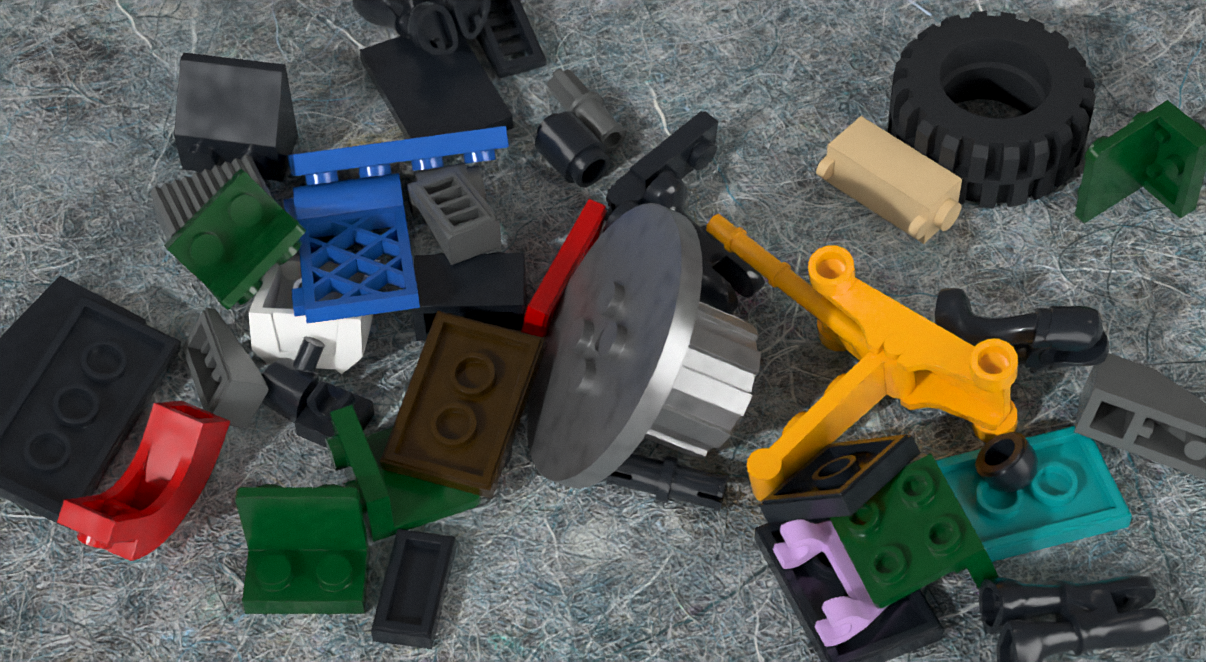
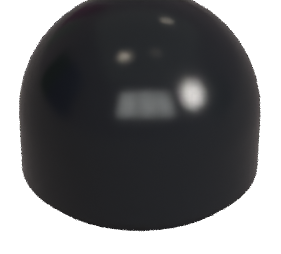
[975,432,1038,493]

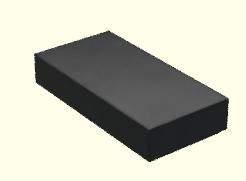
[371,529,457,649]

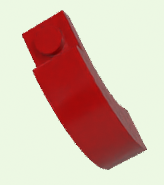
[57,401,230,561]

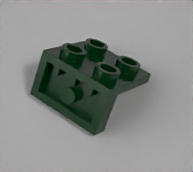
[164,168,306,310]
[829,453,999,609]
[235,484,370,614]

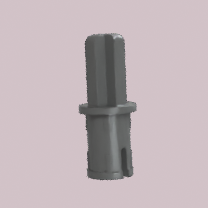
[547,69,626,153]

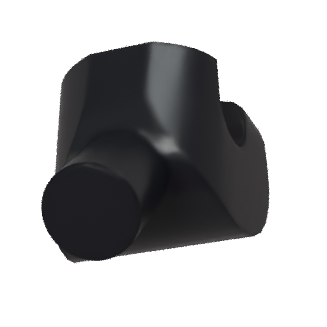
[262,336,325,423]

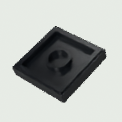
[759,434,921,523]

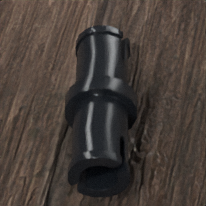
[606,453,728,512]

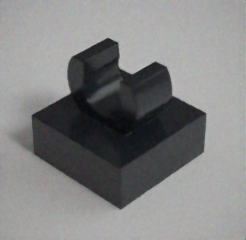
[294,380,375,448]

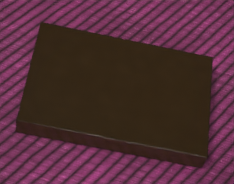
[380,311,547,499]

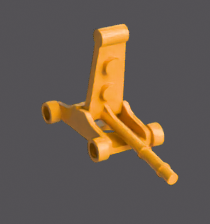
[706,214,1018,502]

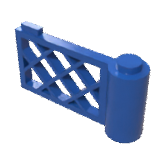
[284,173,420,324]

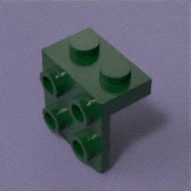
[1075,100,1206,223]
[325,405,481,542]

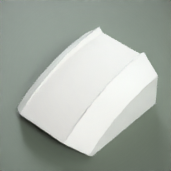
[249,255,381,374]

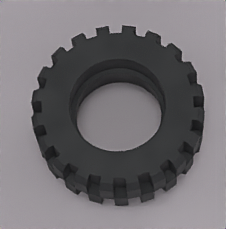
[888,11,1096,208]

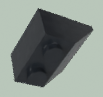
[174,52,298,182]

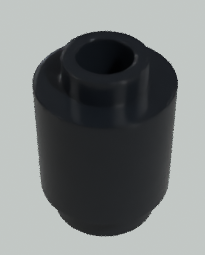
[535,111,610,188]

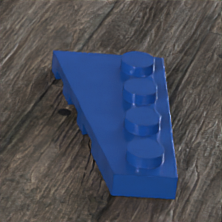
[287,126,509,185]

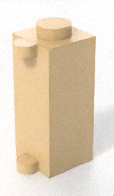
[816,116,962,244]

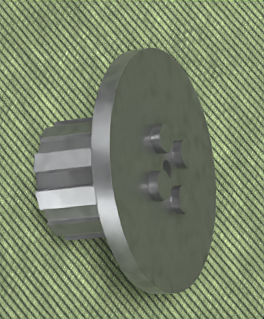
[527,203,761,489]

